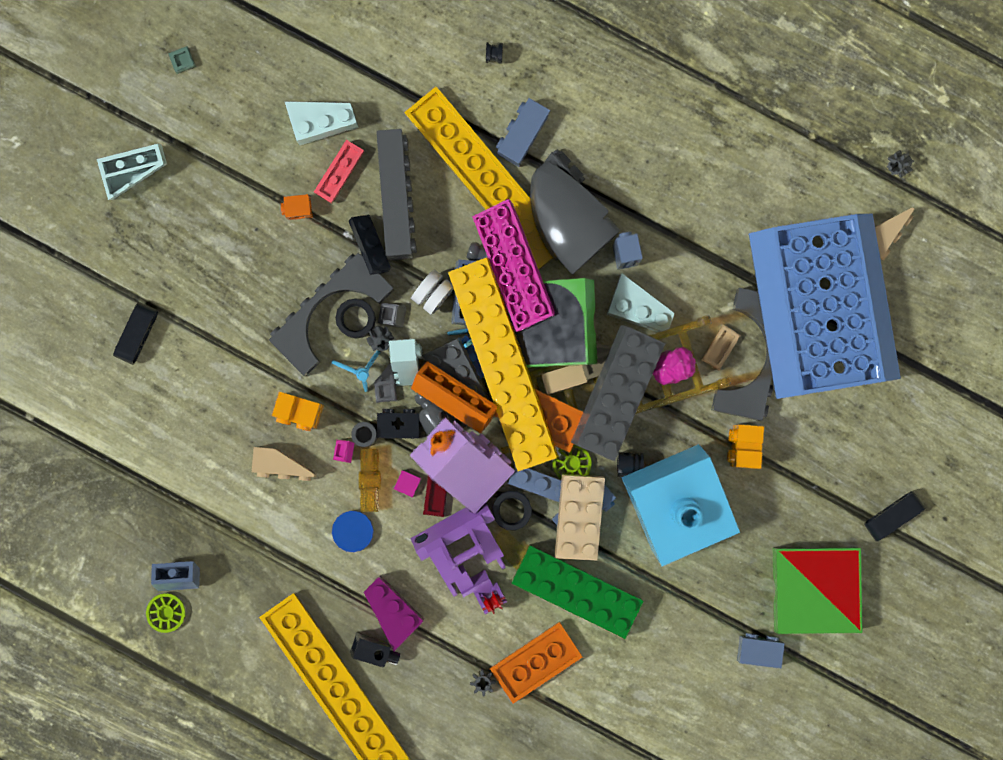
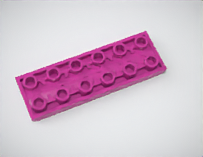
[472,199,554,332]

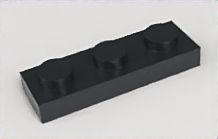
[348,214,391,275]

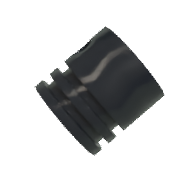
[617,452,644,477]

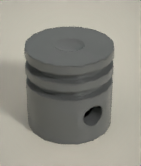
[351,422,378,447]

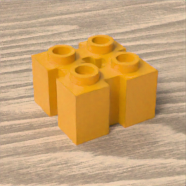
[272,392,324,431]
[727,425,764,469]

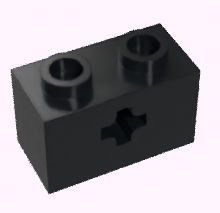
[377,409,420,439]

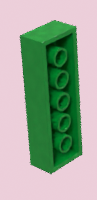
[511,544,644,639]

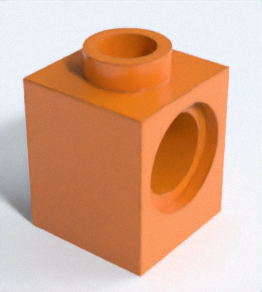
[281,194,313,220]

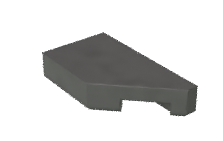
[374,363,397,403]

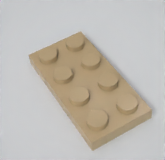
[555,474,605,560]

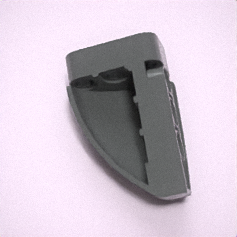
[530,161,621,275]

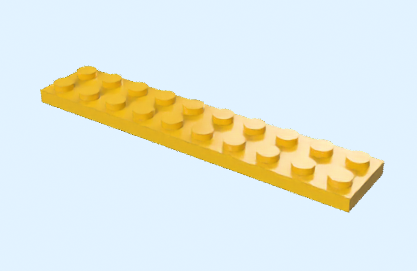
[404,86,553,270]
[448,258,558,471]
[259,592,411,760]

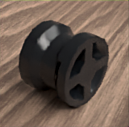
[486,42,503,64]

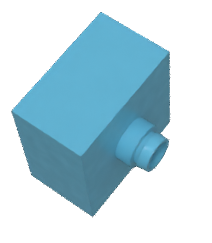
[622,444,740,566]

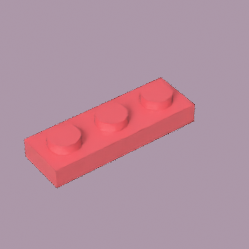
[314,140,365,204]

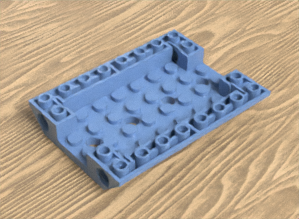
[749,214,901,399]

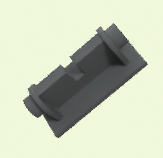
[545,149,585,184]

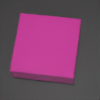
[333,439,355,463]
[394,470,421,498]

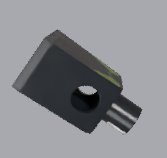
[350,632,400,667]

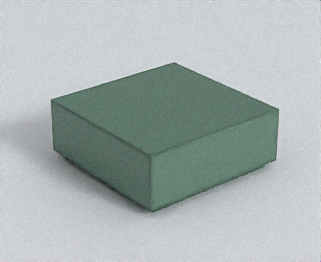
[168,46,196,74]

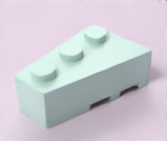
[285,102,359,146]
[97,144,167,200]
[607,274,675,335]
[389,339,423,386]

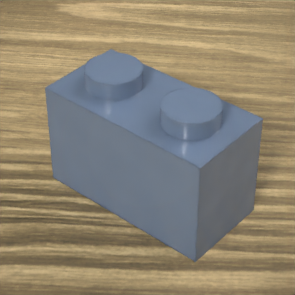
[151,561,200,591]
[737,633,785,669]

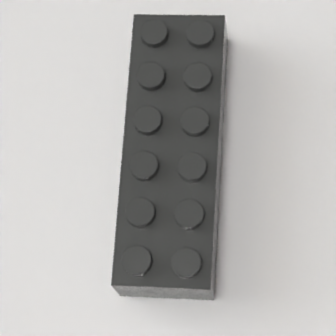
[376,129,417,261]
[571,325,665,461]

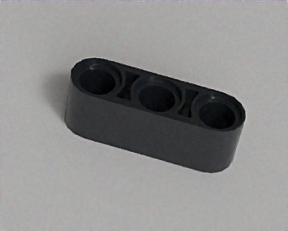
[113,302,158,365]
[864,490,926,542]

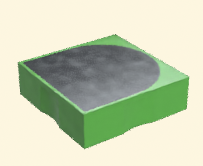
[507,278,597,368]

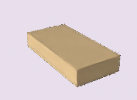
[701,325,741,371]
[541,365,588,395]

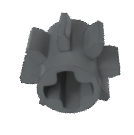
[887,150,914,178]
[366,326,394,351]
[470,669,496,697]

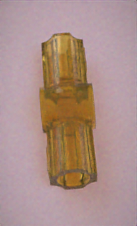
[359,449,381,512]

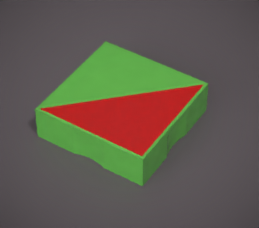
[773,547,862,634]

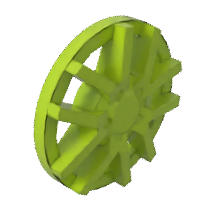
[553,444,592,480]
[146,593,186,633]

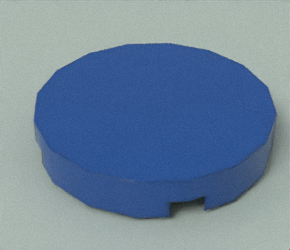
[332,511,374,552]

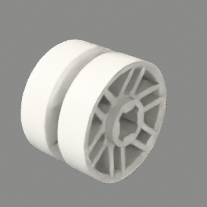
[411,269,454,315]

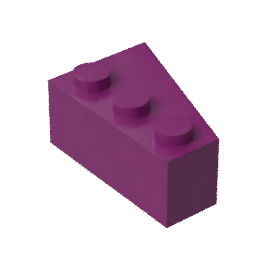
[364,575,424,651]

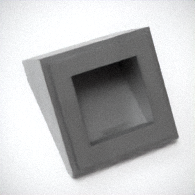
[378,303,406,327]

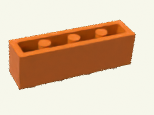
[411,361,498,434]

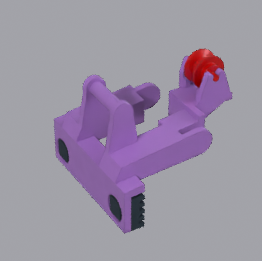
[410,503,507,614]

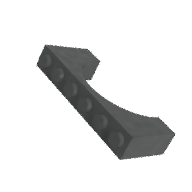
[269,253,394,377]
[711,288,773,421]

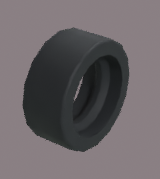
[335,298,376,339]
[492,491,532,531]

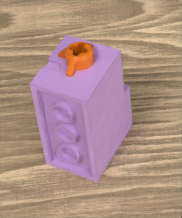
[410,418,515,514]

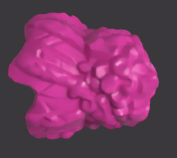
[652,347,696,385]

